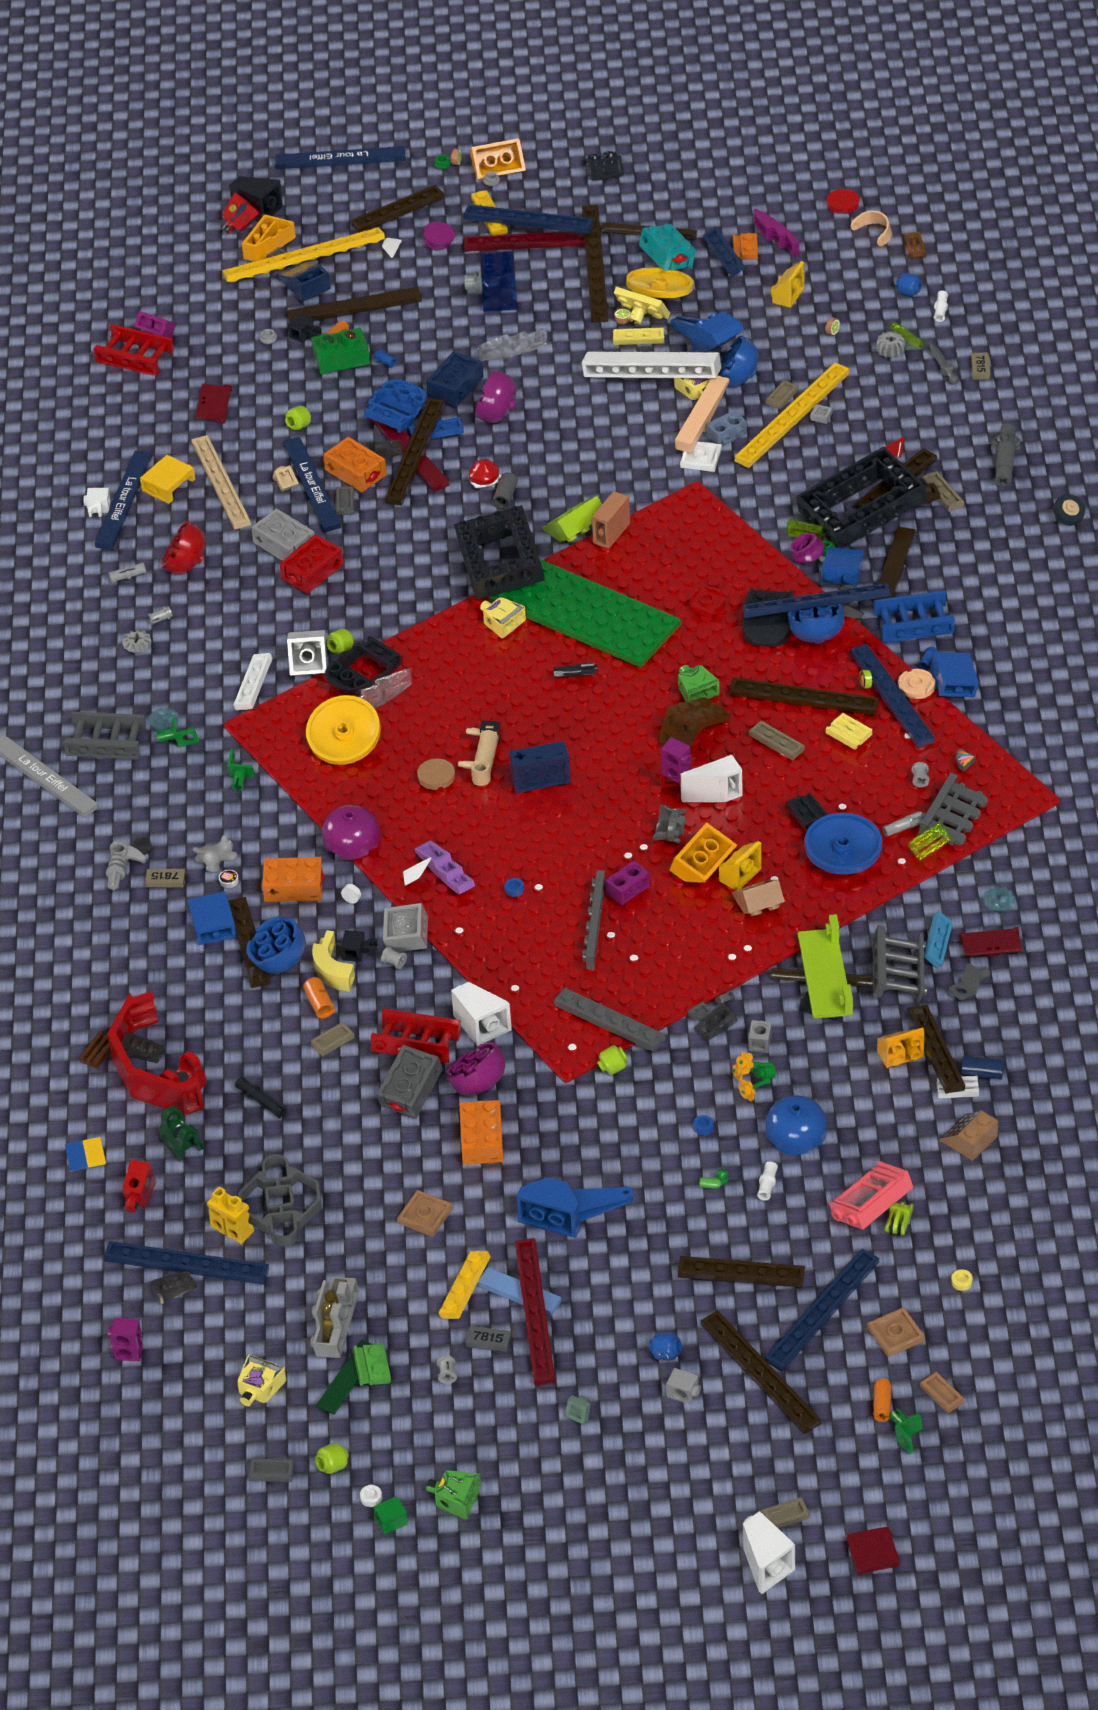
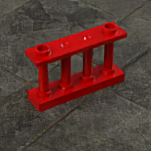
[94,324,174,376]
[371,1008,461,1063]

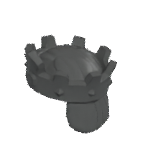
[653,805,686,844]

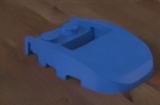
[364,379,426,433]

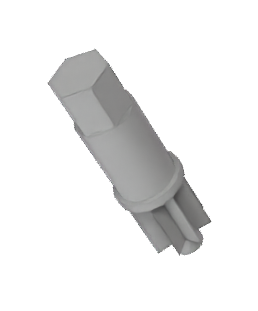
[882,811,926,836]

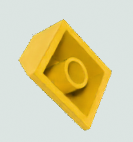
[770,261,805,308]
[718,841,761,890]

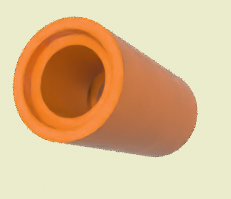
[303,977,335,1019]

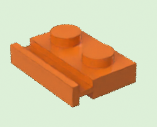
[733,233,758,260]

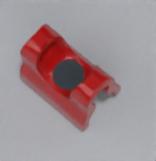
[159,1051,207,1089]

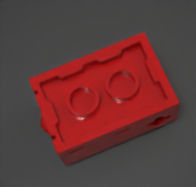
[279,534,344,594]

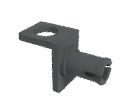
[948,963,990,1000]

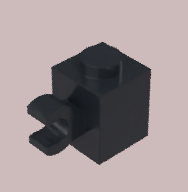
[288,313,322,343]
[341,930,378,962]

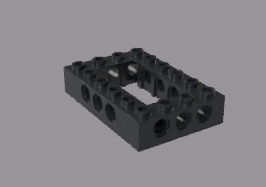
[796,446,927,548]
[454,505,545,600]

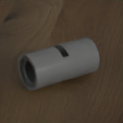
[492,472,518,509]

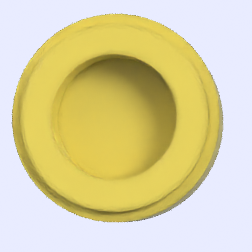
[951,1270,973,1291]

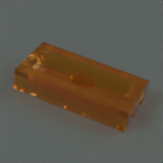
[904,232,926,260]

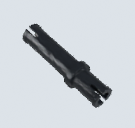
[235,1076,287,1118]

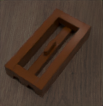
[79,1030,110,1069]

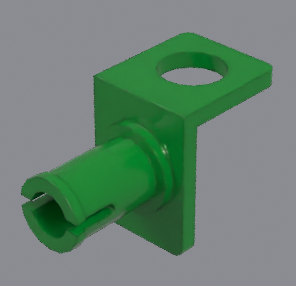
[156,718,199,747]
[227,749,255,791]
[890,1409,922,1454]

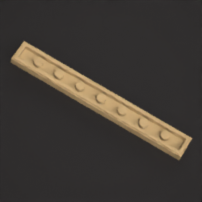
[191,435,251,530]

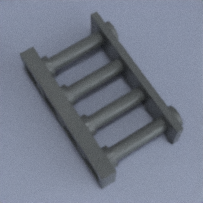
[64,712,147,759]
[873,925,927,1004]

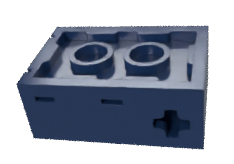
[426,351,484,407]
[509,741,571,793]

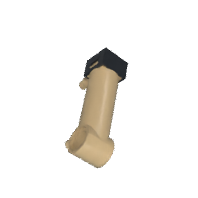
[458,720,501,786]

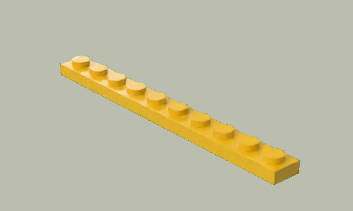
[222,227,385,282]
[735,362,849,468]

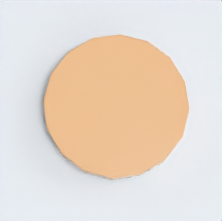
[898,669,935,699]

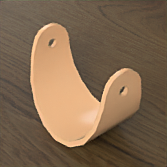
[851,211,893,246]

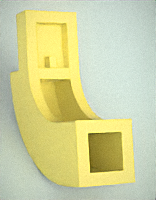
[312,930,355,992]

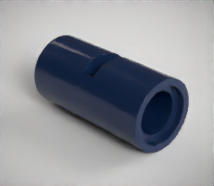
[961,1056,1004,1080]

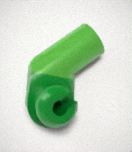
[700,1169,729,1189]

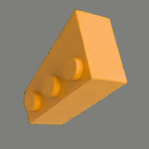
[242,214,296,262]

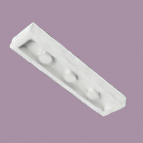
[233,653,272,710]

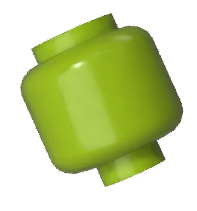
[285,405,311,430]
[327,628,354,655]
[597,1045,628,1075]
[315,1443,349,1474]

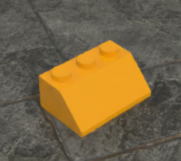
[469,138,526,180]
[669,822,737,883]

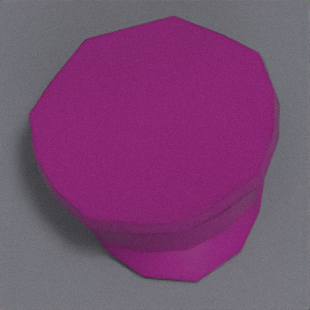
[423,222,455,250]
[791,532,824,563]

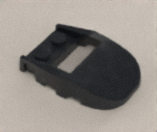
[741,587,793,647]
[325,636,402,695]

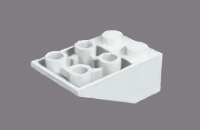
[680,755,742,802]

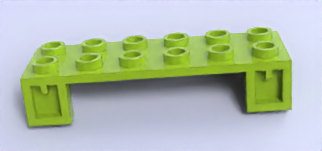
[798,914,853,1019]

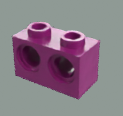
[134,311,177,338]
[661,737,692,784]
[605,861,650,905]
[108,1318,144,1362]

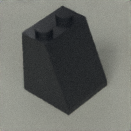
[229,176,283,222]

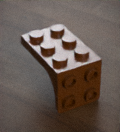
[658,697,731,750]

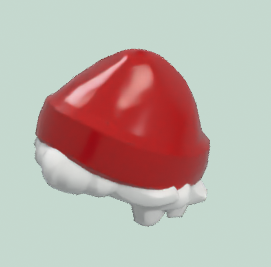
[469,459,501,488]

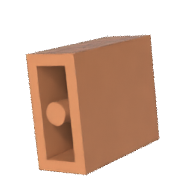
[592,491,630,549]

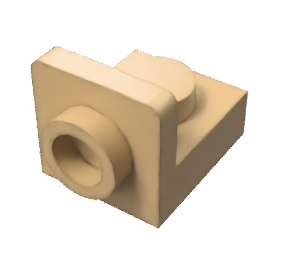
[272,466,299,492]

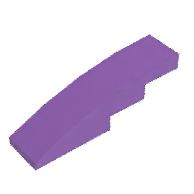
[415,841,475,894]

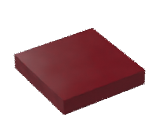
[846,1526,900,1575]

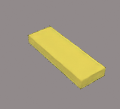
[613,328,664,345]

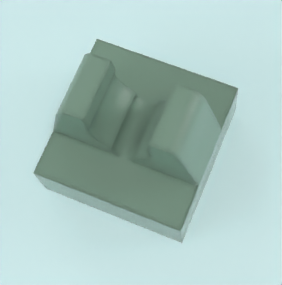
[565,1395,590,1425]

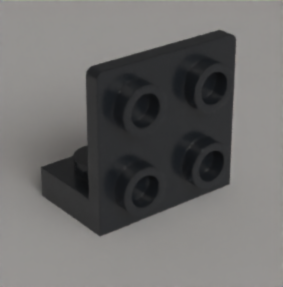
[584,151,624,181]

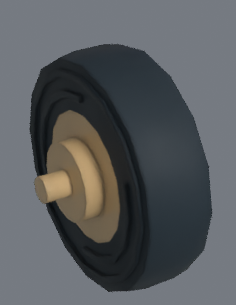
[1053,494,1085,526]

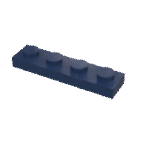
[703,226,746,277]

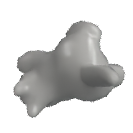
[193,835,238,873]

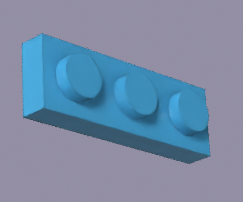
[924,911,953,968]

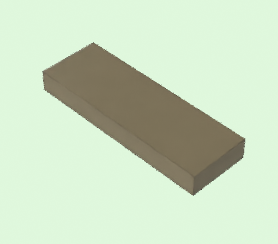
[922,471,964,512]
[749,721,805,760]

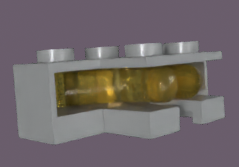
[311,1277,359,1358]

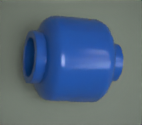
[895,273,922,296]
[649,1333,682,1360]

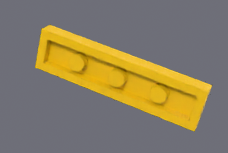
[471,190,508,235]
[438,1251,491,1319]

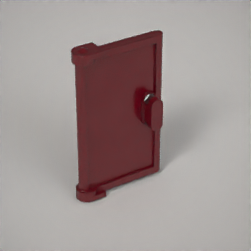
[195,384,233,424]
[959,927,1022,957]

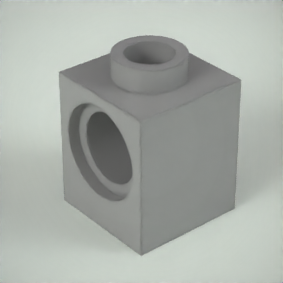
[748,1020,772,1053]
[666,1368,701,1404]

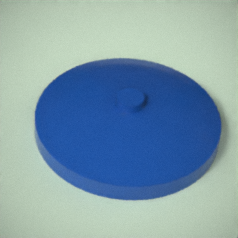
[805,813,882,874]

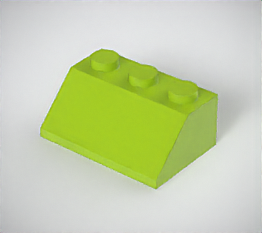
[542,496,602,543]

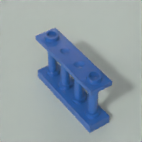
[874,590,955,643]

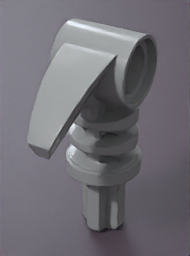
[106,841,146,891]

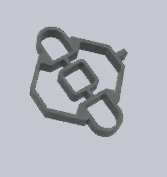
[238,1154,322,1247]

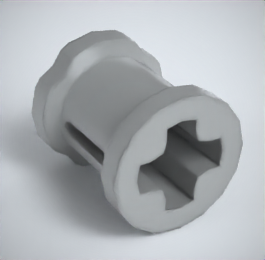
[912,762,930,787]
[381,946,407,970]
[436,1355,457,1384]

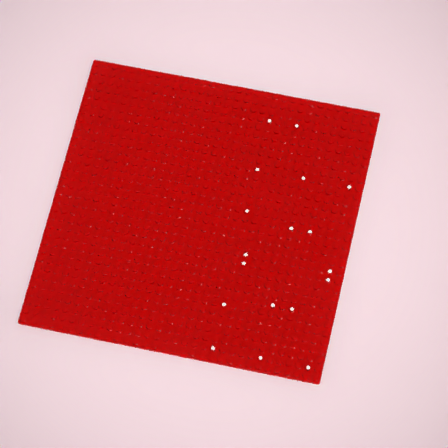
[224,481,1060,1083]

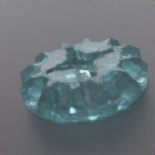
[149,708,178,731]
[983,886,1014,911]

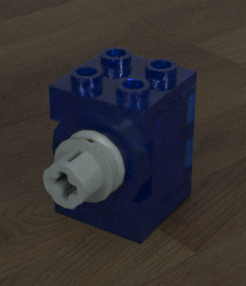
[464,252,517,312]

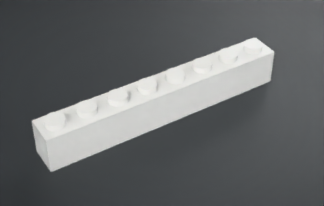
[582,352,721,378]

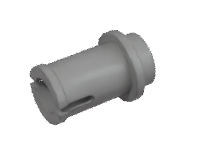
[148,606,173,625]

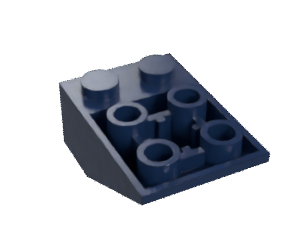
[276,262,331,302]

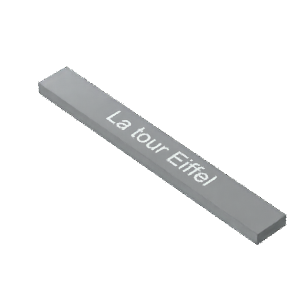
[0,732,99,818]

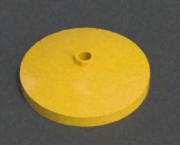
[626,267,694,298]
[306,695,381,765]

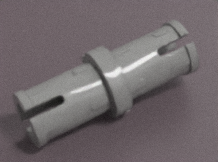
[109,562,146,583]

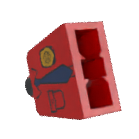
[222,192,262,234]
[122,1159,156,1212]

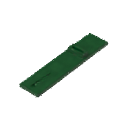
[316,1340,373,1415]

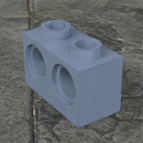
[706,410,747,446]

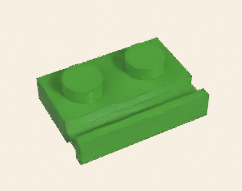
[353,1344,391,1386]

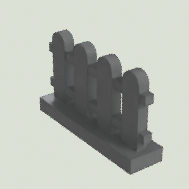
[918,773,988,845]

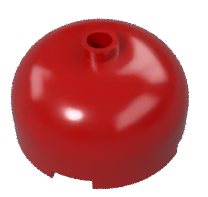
[161,521,206,575]

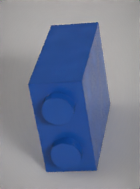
[821,547,864,586]
[930,652,979,697]
[187,892,236,945]

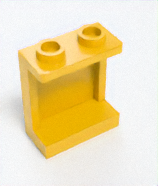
[140,455,195,504]

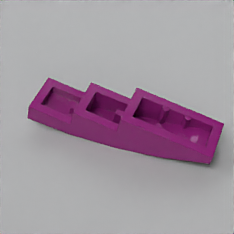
[753,209,799,257]

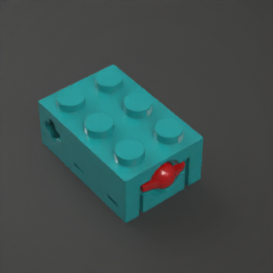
[639,224,696,271]

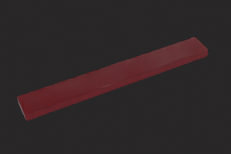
[464,232,585,252]
[368,417,450,492]
[515,1238,556,1386]

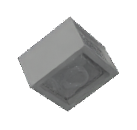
[383,903,428,952]

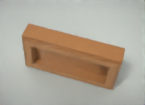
[920,1372,965,1414]

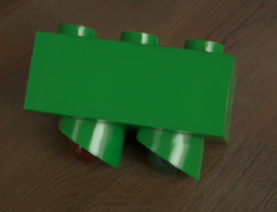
[311,328,370,374]

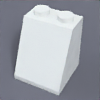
[287,630,327,675]
[451,982,511,1046]
[743,1511,795,1594]

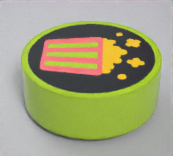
[860,670,872,689]

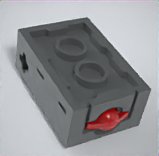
[376,1045,443,1119]

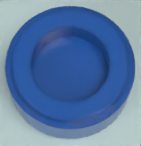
[505,878,524,897]
[693,1115,714,1135]

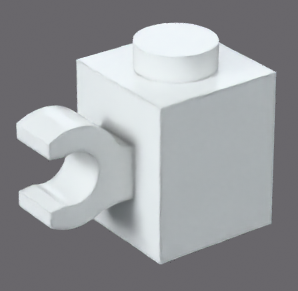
[84,488,111,517]

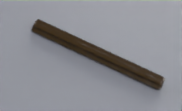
[600,222,697,240]
[770,968,887,988]

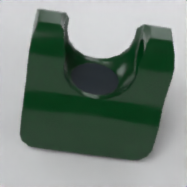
[159,1105,203,1161]

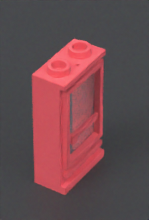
[829,1161,913,1230]

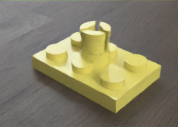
[614,287,670,325]

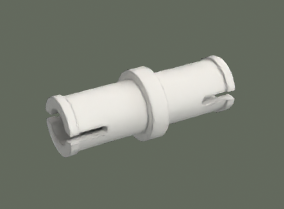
[934,291,948,322]
[757,1162,778,1200]

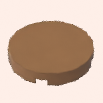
[417,759,455,790]

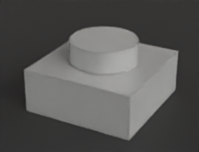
[810,404,832,424]

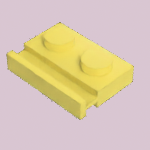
[826,713,872,749]

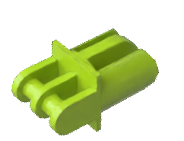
[885,1202,914,1236]

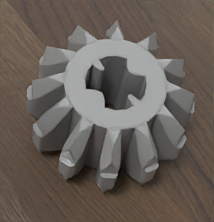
[876,331,905,358]

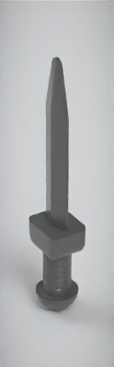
[929,342,959,384]

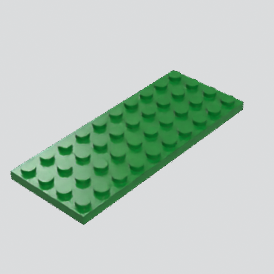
[489,559,681,668]

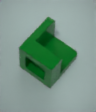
[373,1497,408,1535]

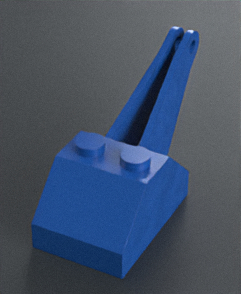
[670,311,744,352]
[516,1177,633,1238]

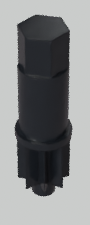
[553,663,598,678]

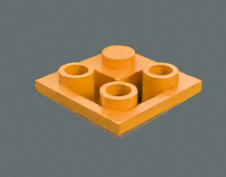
[877,1028,924,1068]

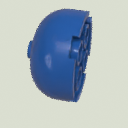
[717,335,759,387]
[788,604,844,643]
[246,916,306,973]
[766,1095,827,1155]

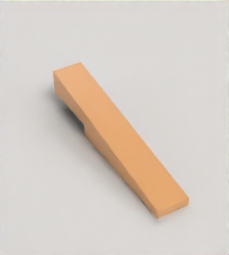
[675,376,730,453]

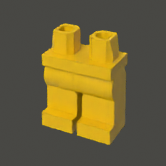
[207,1187,254,1244]

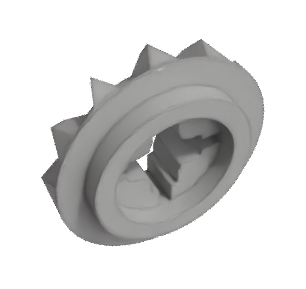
[122,630,151,653]

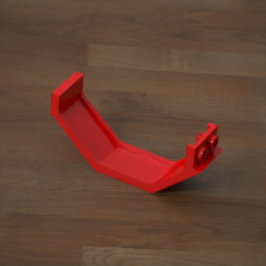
[107,991,204,1115]

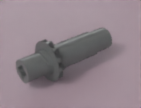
[993,423,1021,487]

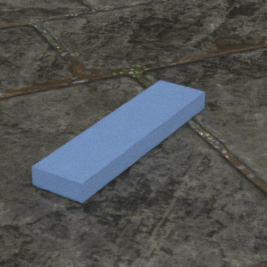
[478,1267,561,1316]

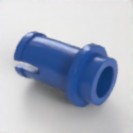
[374,350,397,368]
[918,646,938,670]

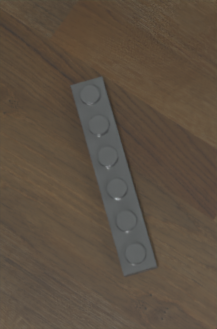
[583,870,605,970]
[554,988,665,1052]

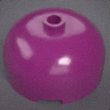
[475,370,517,423]
[322,805,380,859]
[446,1041,505,1096]

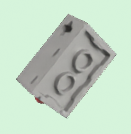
[251,509,315,561]

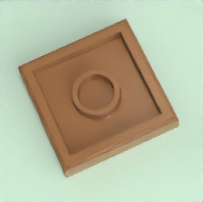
[397,1190,453,1237]
[867,1307,925,1357]

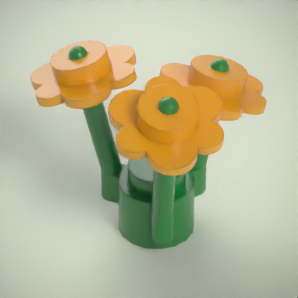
[732,1052,776,1102]

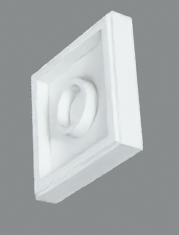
[680,441,722,472]

